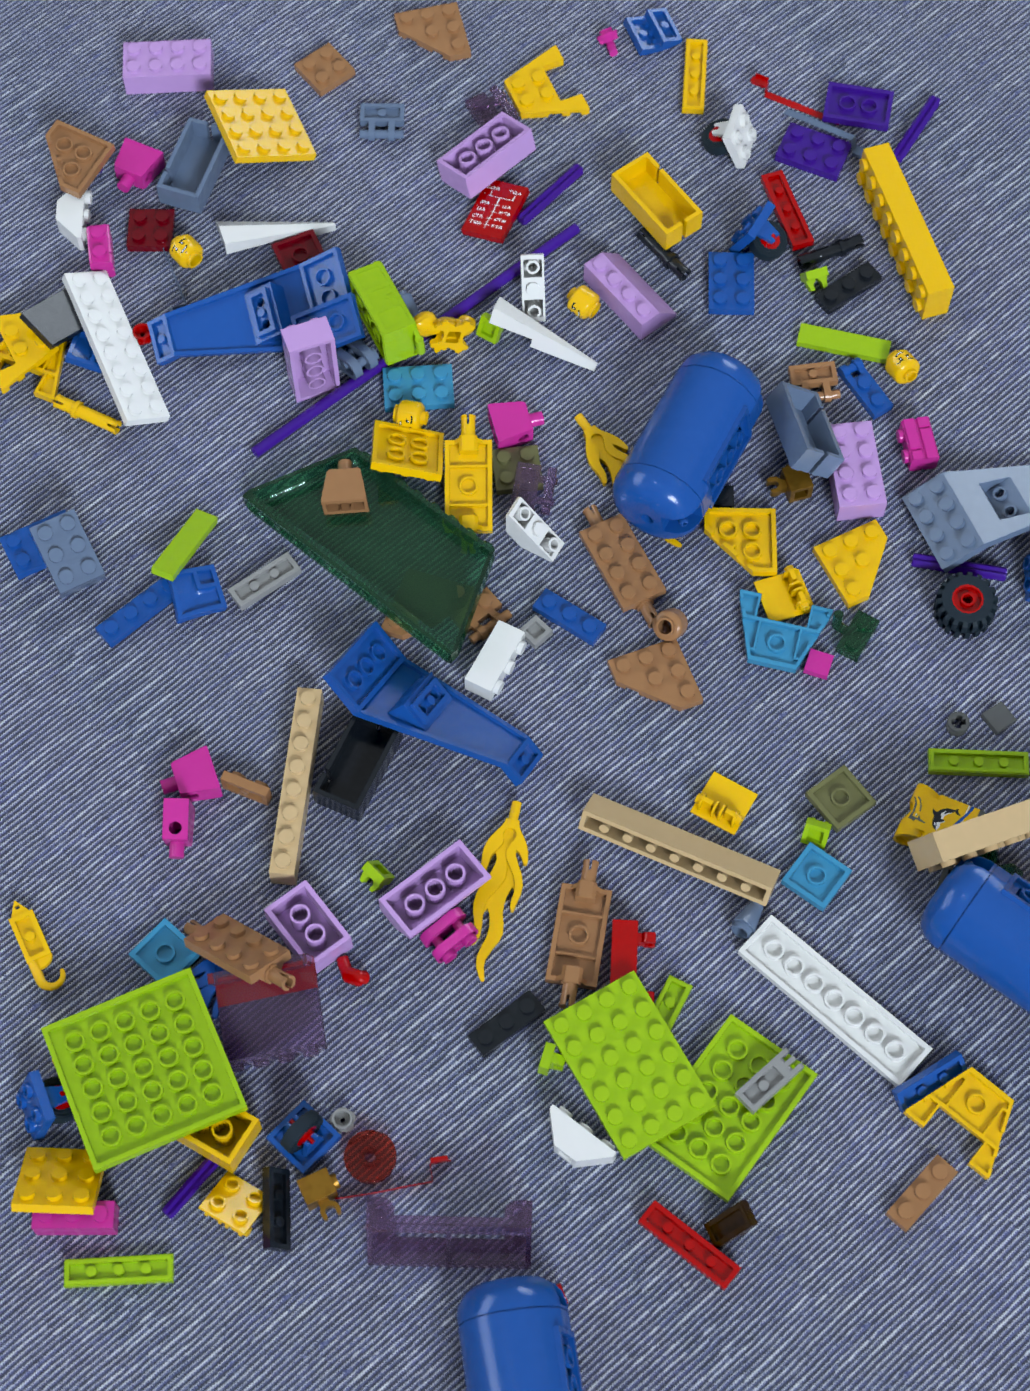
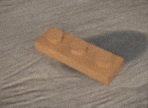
[885,1154,958,1233]

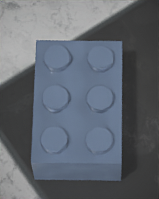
[29,509,106,599]

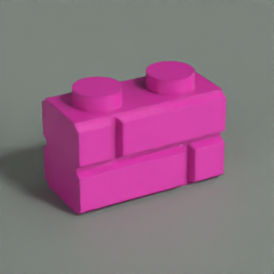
[86,224,116,278]
[896,416,940,472]

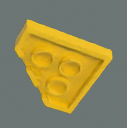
[704,507,777,576]
[812,519,888,609]

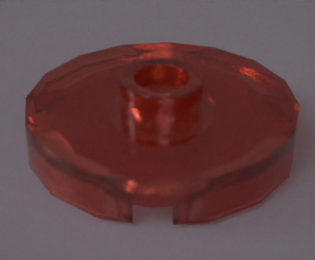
[343,1130,397,1184]

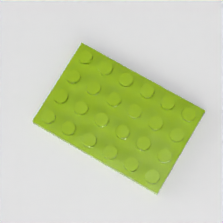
[543,970,716,1161]
[649,1014,818,1203]

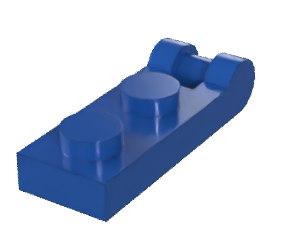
[837,357,893,420]

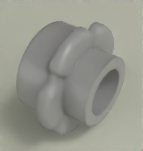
[330,1107,356,1133]

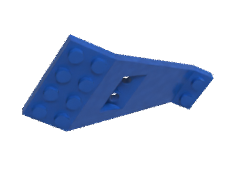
[147,246,352,366]
[322,621,543,787]

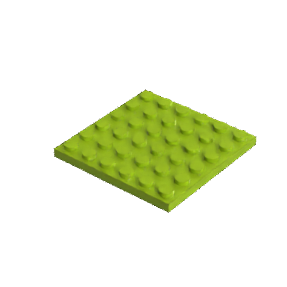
[41,967,248,1174]

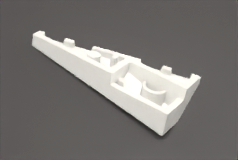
[216,221,336,254]
[489,296,597,371]

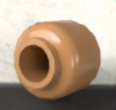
[652,608,688,641]

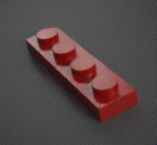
[760,170,814,251]
[638,1200,741,1291]

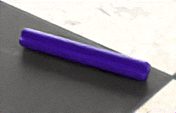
[893,95,940,163]
[517,163,584,225]
[911,553,1007,581]
[162,1158,219,1219]

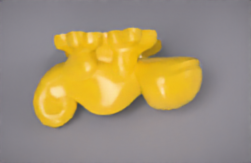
[414,311,476,353]

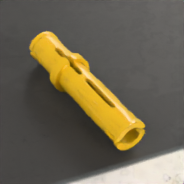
[53,394,122,435]

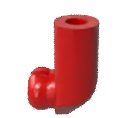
[336,956,370,986]

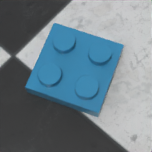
[781,842,852,912]
[128,918,200,981]

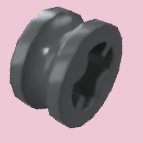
[946,712,970,737]

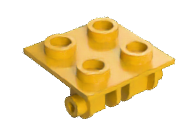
[753,565,814,621]
[690,771,758,835]
[199,1171,263,1237]

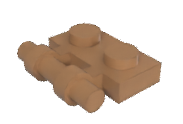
[788,361,841,403]
[450,587,512,644]

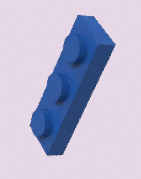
[532,588,606,646]
[891,1050,967,1113]

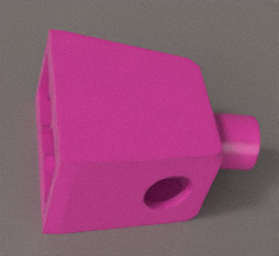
[114,138,166,193]
[487,401,544,449]
[160,746,223,802]
[162,798,195,859]

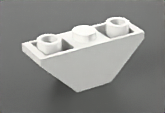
[56,189,92,251]
[520,253,546,322]
[506,497,564,562]
[549,1104,617,1168]

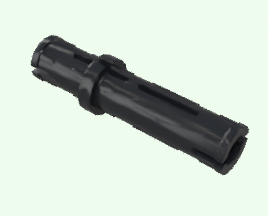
[636,227,691,281]
[796,233,864,270]

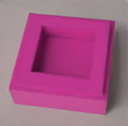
[803,649,834,680]

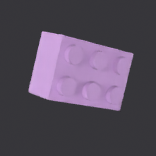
[264,880,353,974]

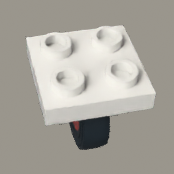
[701,104,757,169]

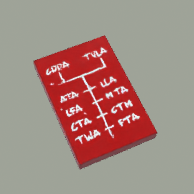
[461,180,530,244]

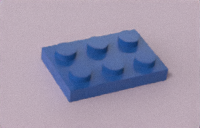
[708,252,755,315]
[290,292,365,348]
[0,509,66,580]

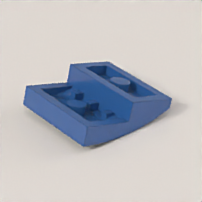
[623,8,683,56]

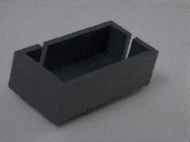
[312,715,403,822]

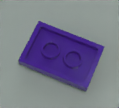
[822,81,894,132]
[774,122,852,182]

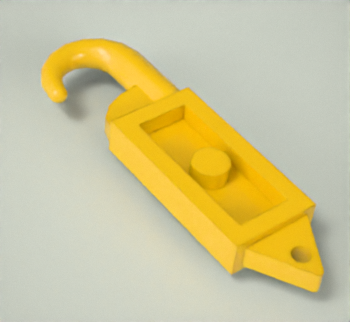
[8,901,66,991]

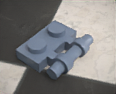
[359,103,405,141]

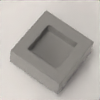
[520,615,553,650]

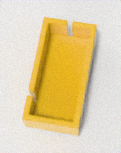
[611,152,703,250]

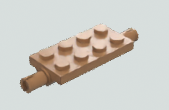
[579,504,666,628]
[545,859,612,1009]
[184,913,296,991]

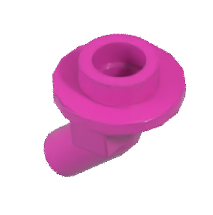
[597,27,618,57]

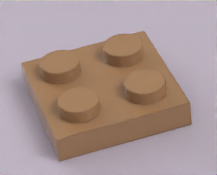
[294,43,356,97]

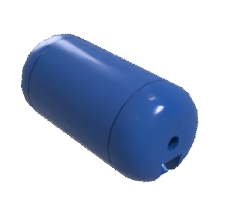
[612,351,763,539]
[920,856,1030,1014]
[457,1275,583,1391]

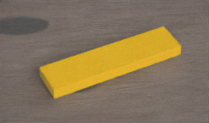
[682,38,708,115]

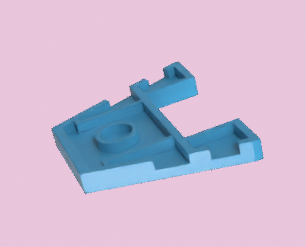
[739,589,833,673]

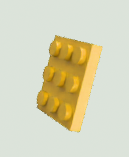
[370,420,444,482]
[11,1147,104,1215]

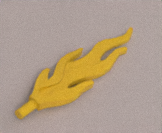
[574,413,682,548]
[472,801,528,982]

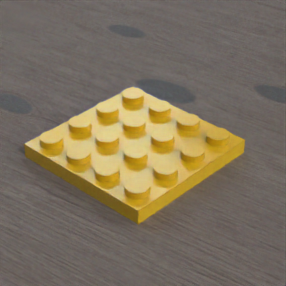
[204,89,317,164]

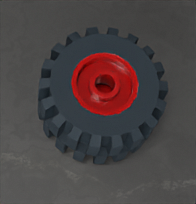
[933,572,998,639]

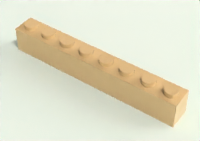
[269,687,324,886]
[578,793,781,907]

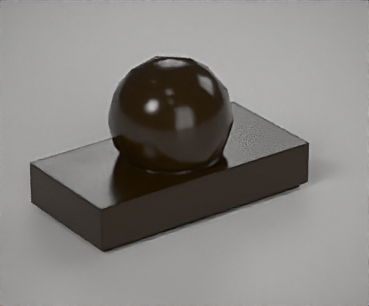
[704,1199,758,1249]

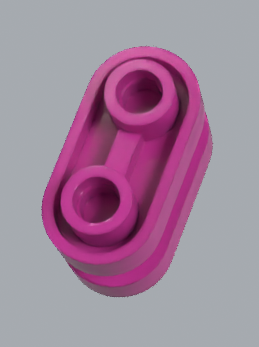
[420,907,479,964]

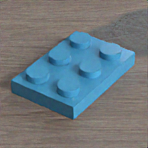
[382,364,455,413]

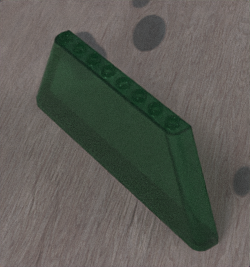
[242,447,496,664]

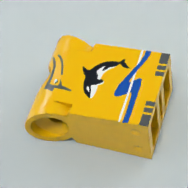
[893,783,985,865]

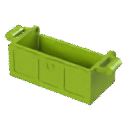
[347,261,426,366]

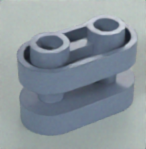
[336,339,379,380]

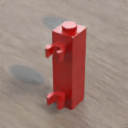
[610,919,656,1002]

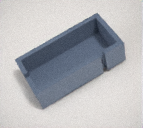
[156,117,230,214]
[765,381,845,479]

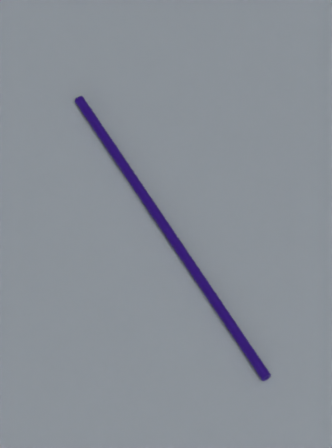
[251,223,580,458]

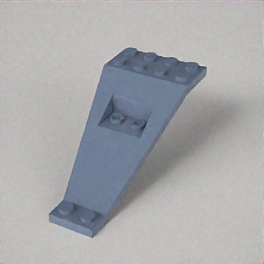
[902,465,1030,573]

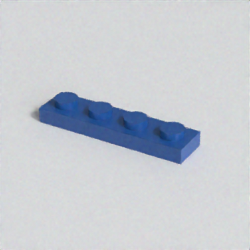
[95,578,173,648]

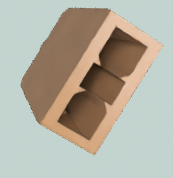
[321,459,369,515]

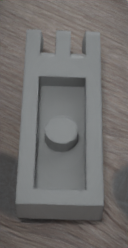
[734,1048,805,1115]

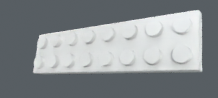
[62,270,170,426]
[737,914,933,1087]

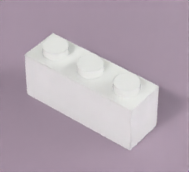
[465,620,527,701]

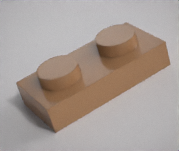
[220,770,272,806]

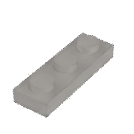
[227,552,302,611]

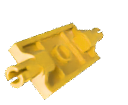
[445,414,493,555]

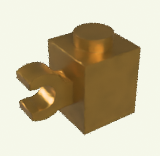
[766,464,814,503]
[296,1167,341,1222]

